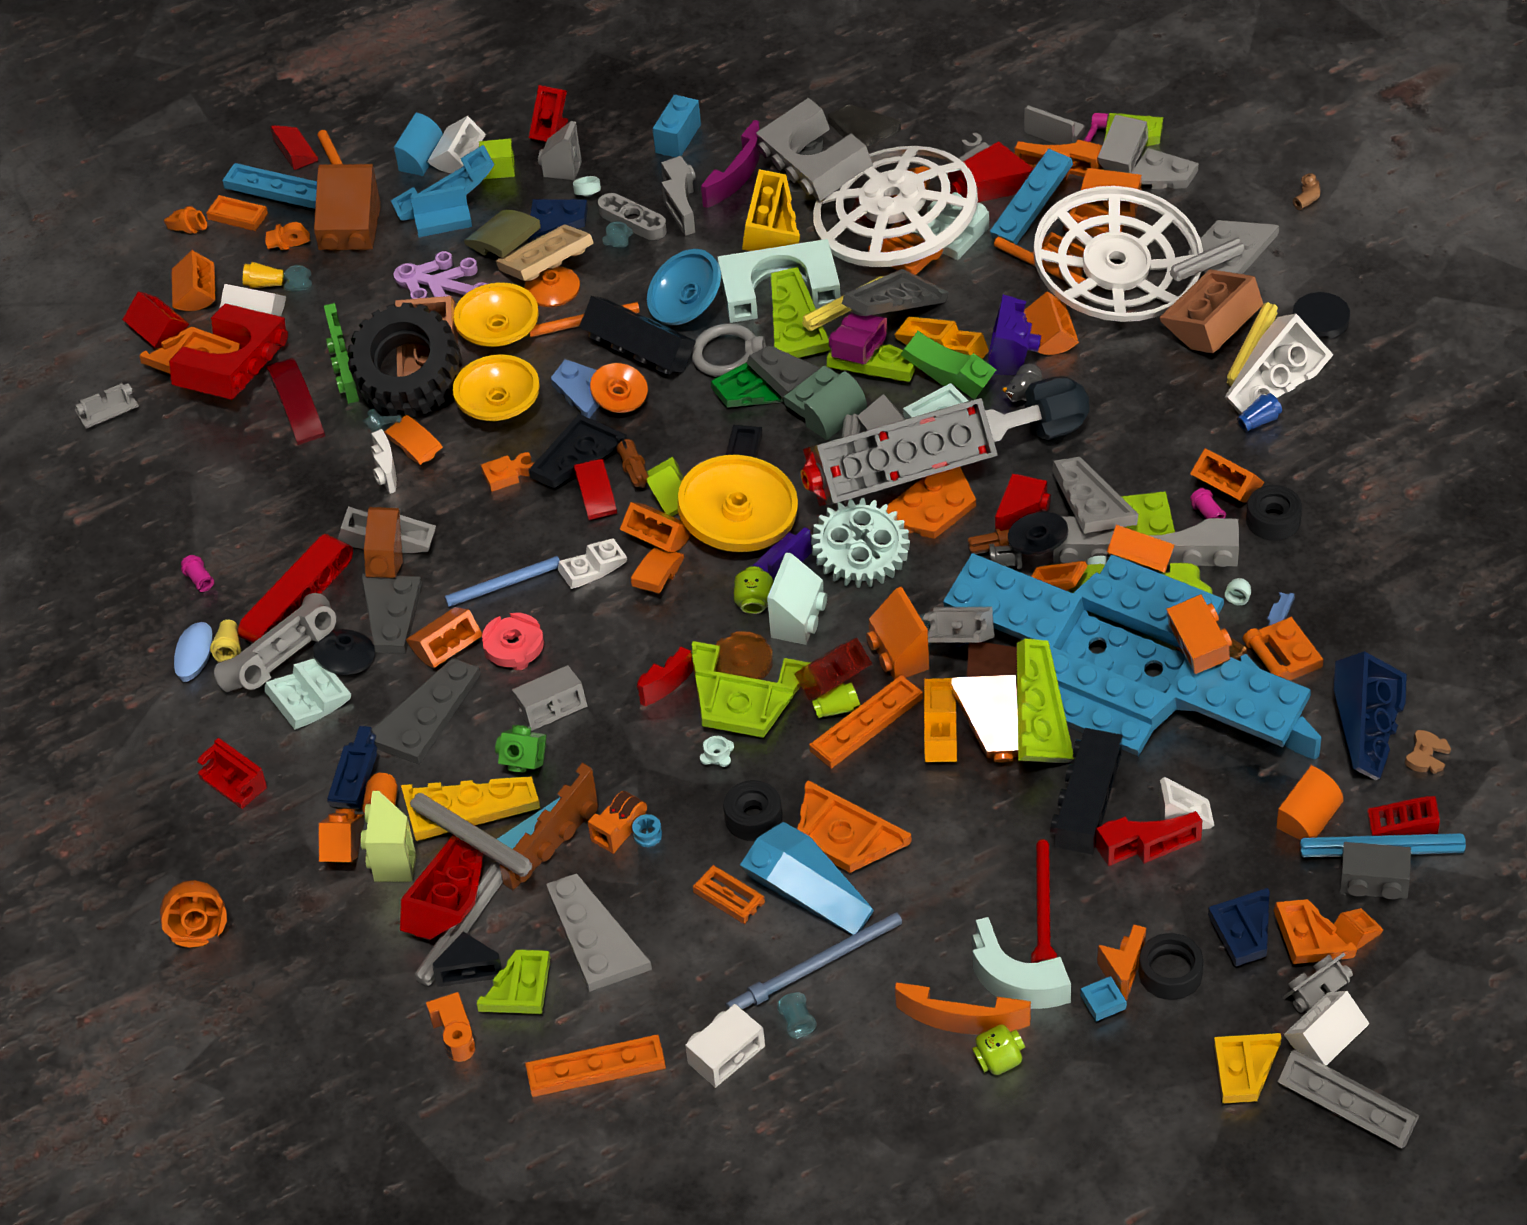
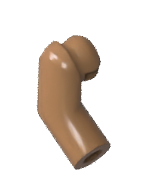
[1293,173,1321,210]

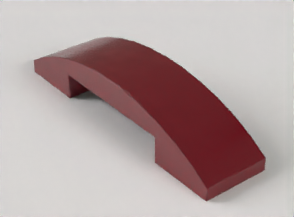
[266,358,325,445]

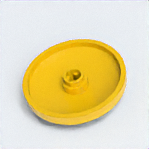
[678,455,798,552]

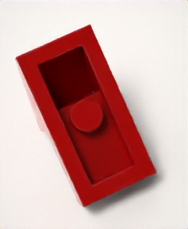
[529,85,568,142]

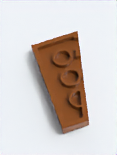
[499,762,599,891]

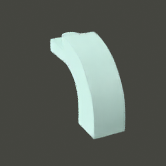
[971,917,1071,1009]

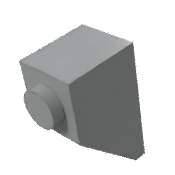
[538,121,582,181]

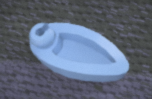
[174,622,213,682]

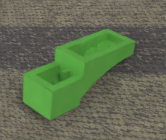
[900,331,996,400]

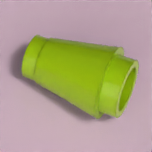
[812,682,860,719]

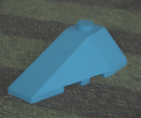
[740,822,874,935]

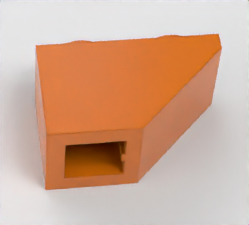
[319,808,364,862]

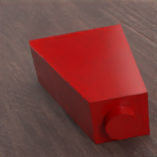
[948,141,1034,203]

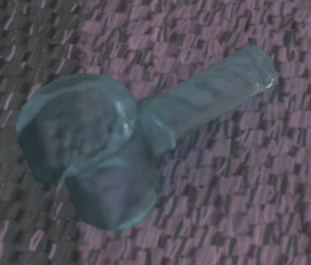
[362,409,402,432]

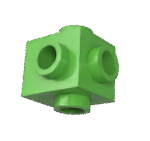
[495,725,547,772]

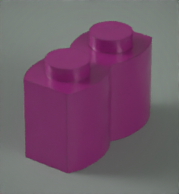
[829,312,887,364]

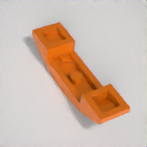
[895,982,1031,1035]

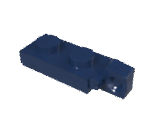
[327,726,377,809]

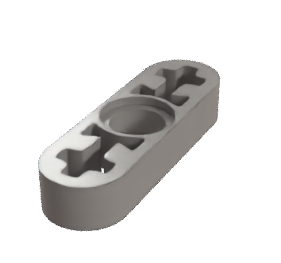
[598,193,667,240]

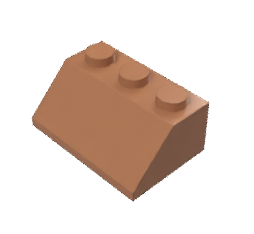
[1159,269,1264,353]

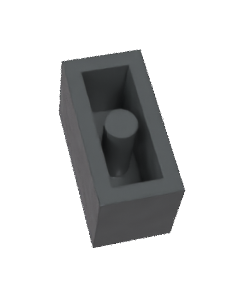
[1340,842,1411,899]

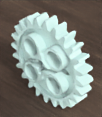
[811,498,910,588]

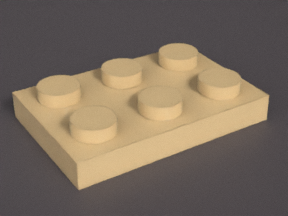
[496,224,594,281]

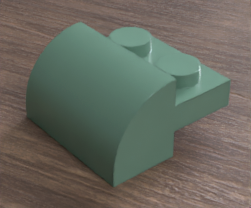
[784,365,867,440]

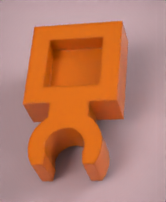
[481,452,534,492]

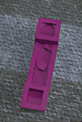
[701,120,761,208]

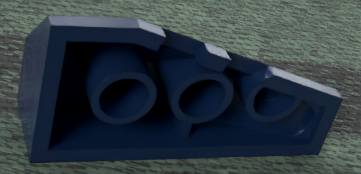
[1334,651,1407,780]

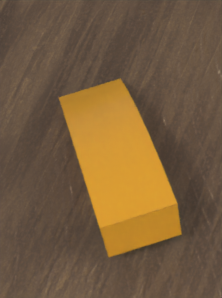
[894,316,989,359]
[924,678,957,762]

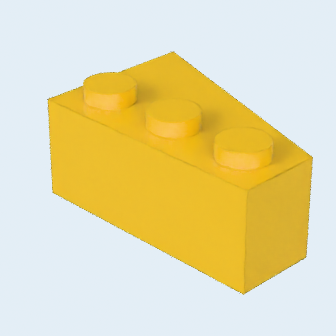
[742,169,800,251]

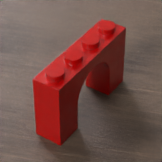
[169,303,288,400]

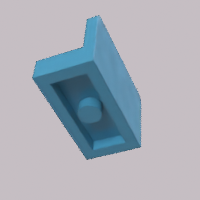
[410,185,472,237]

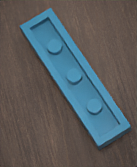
[990,148,1073,245]
[222,163,317,209]

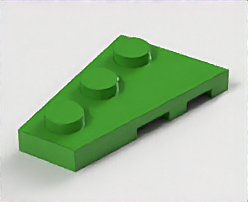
[324,303,359,404]

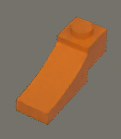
[1014,140,1103,181]

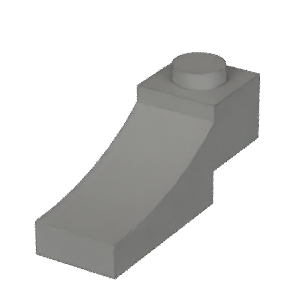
[661,156,696,236]

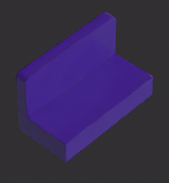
[752,527,812,581]

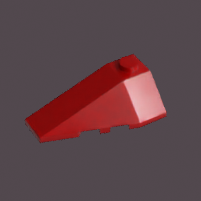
[400,835,484,939]

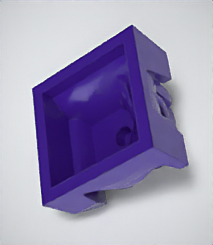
[987,294,1041,375]

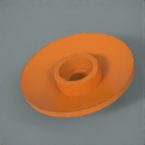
[524,266,580,307]
[590,363,648,413]

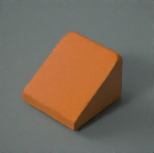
[1334,908,1383,950]

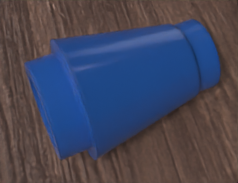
[1237,393,1283,432]

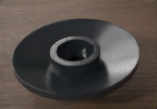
[1008,512,1069,555]
[313,629,375,675]

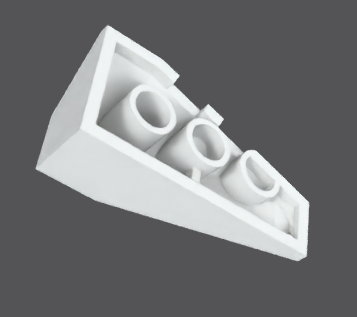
[1224,314,1333,415]

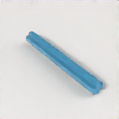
[1300,833,1466,857]

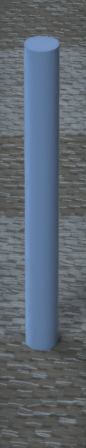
[444,556,560,607]

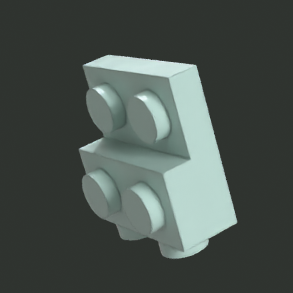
[913,192,989,260]

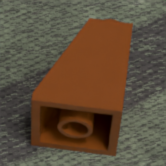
[314,164,381,250]

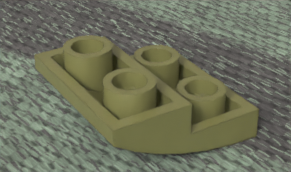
[464,210,541,258]

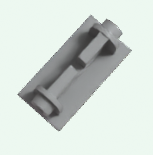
[75,382,139,429]
[1282,952,1353,1013]

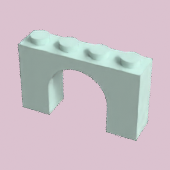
[717,239,841,323]

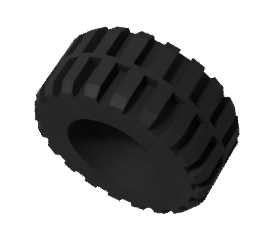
[347,303,462,417]

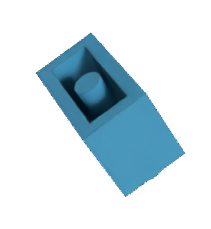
[652,95,701,157]

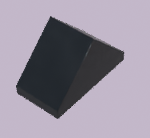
[433,931,502,987]

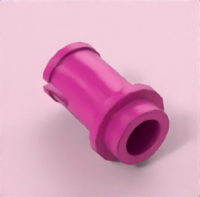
[1190,488,1226,519]
[181,555,214,592]

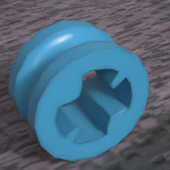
[632,814,662,847]

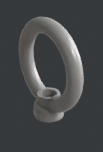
[691,323,766,377]

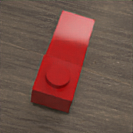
[1096,811,1203,866]

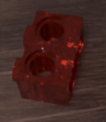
[794,637,872,700]

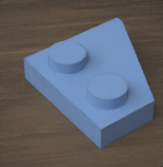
[551,359,599,418]

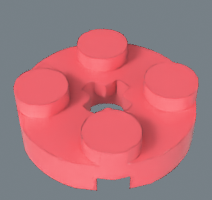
[482,613,544,670]

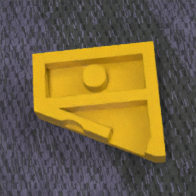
[1214,1033,1281,1103]

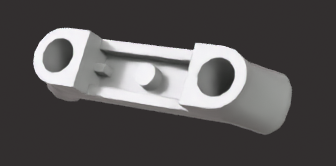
[214,593,336,692]

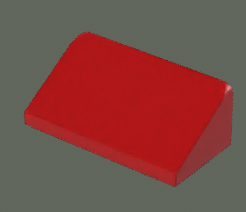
[270,125,318,170]

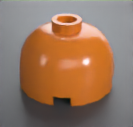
[160,880,227,948]

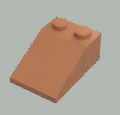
[395,296,458,377]

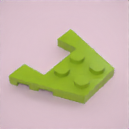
[691,641,811,738]

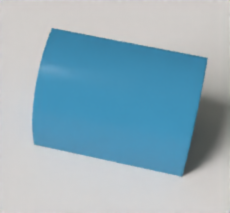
[394,112,443,176]

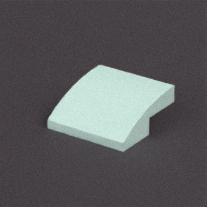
[265,658,351,730]

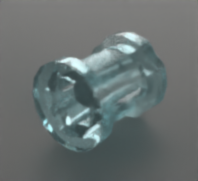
[777,992,817,1038]

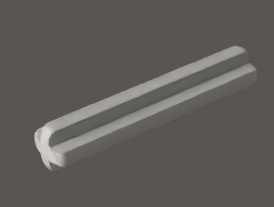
[1170,238,1244,281]

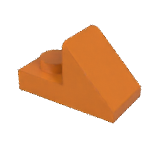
[1097,924,1147,1000]

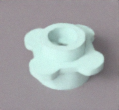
[700,736,734,767]

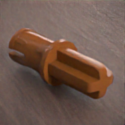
[617,439,649,488]
[968,529,1009,554]

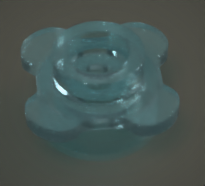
[602,221,633,247]
[284,265,312,291]

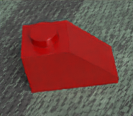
[995,473,1051,531]

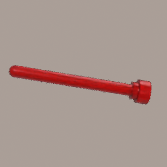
[1031,839,1058,963]

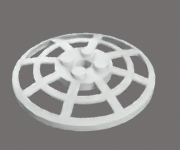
[813,146,978,267]
[1033,186,1203,322]

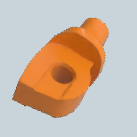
[163,206,207,234]
[265,222,310,250]

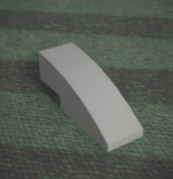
[338,506,436,553]

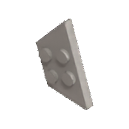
[1187,220,1279,277]

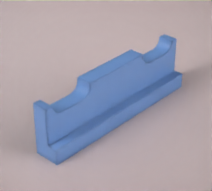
[1267,592,1294,625]

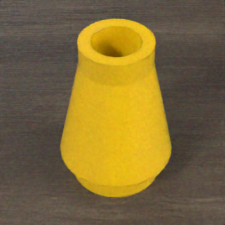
[243,262,284,289]

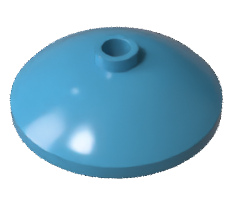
[647,249,721,325]

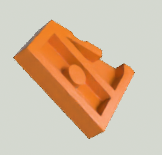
[1273,899,1357,964]

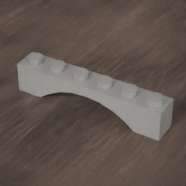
[1054,516,1239,567]

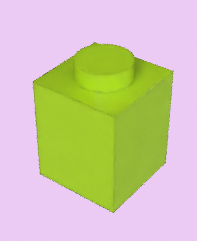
[479,139,515,179]

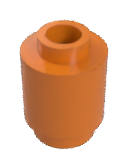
[362,773,398,814]

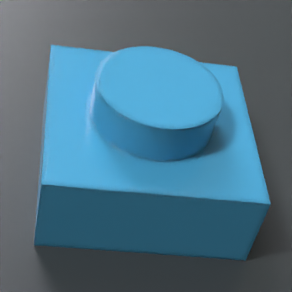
[1080,976,1127,1021]

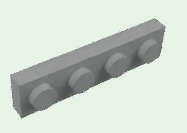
[1278,1050,1420,1148]

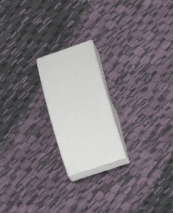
[371,429,397,494]
[558,538,627,589]

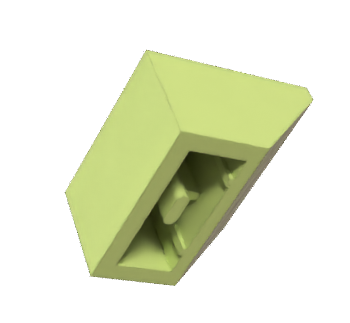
[361,791,417,882]

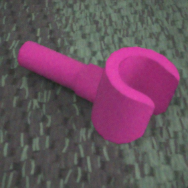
[1084,113,1108,142]

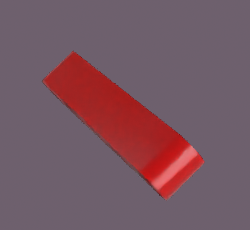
[238,534,353,643]

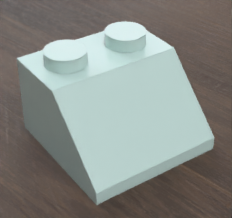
[767,553,827,645]

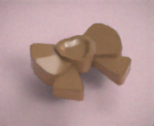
[1405,730,1451,774]

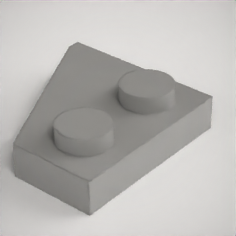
[1131,148,1198,189]

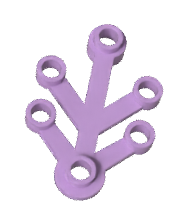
[393,251,487,299]

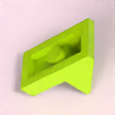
[646,457,683,516]

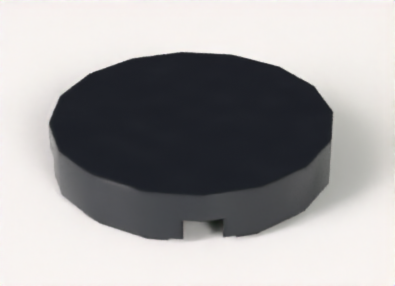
[1292,292,1350,339]

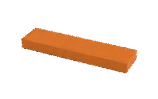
[809,675,923,769]
[525,1034,666,1097]

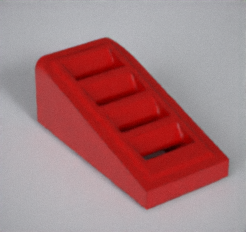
[1367,796,1440,836]

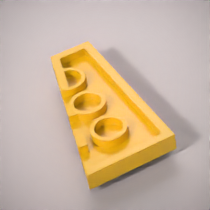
[401,776,540,841]

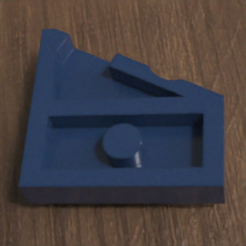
[527,199,588,243]
[1208,888,1270,966]

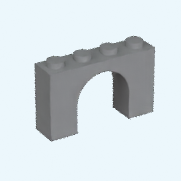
[756,98,873,201]

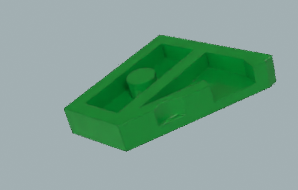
[711,362,784,407]

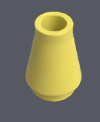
[210,620,241,662]

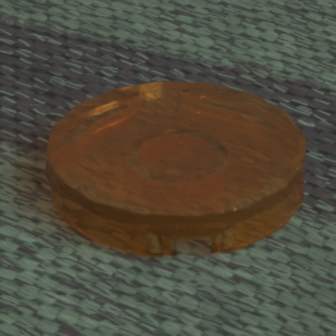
[715,632,773,680]

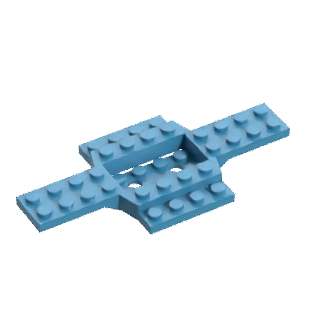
[943,553,1311,757]

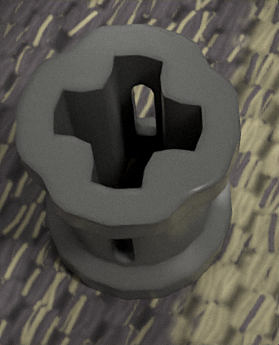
[989,544,1022,569]

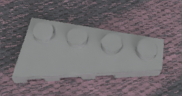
[1052,457,1139,534]
[546,873,652,992]

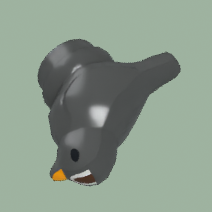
[1002,364,1043,402]

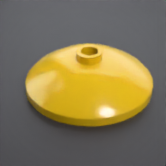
[454,283,539,347]
[453,354,540,421]

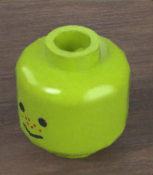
[733,566,774,614]
[972,1024,1026,1076]

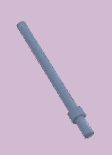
[725,912,902,1010]

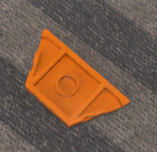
[139,326,241,374]
[887,467,976,539]
[797,780,912,873]

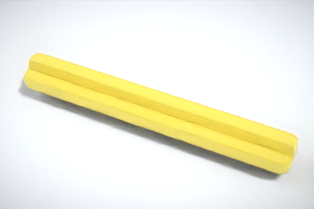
[802,276,884,331]
[1227,302,1278,386]

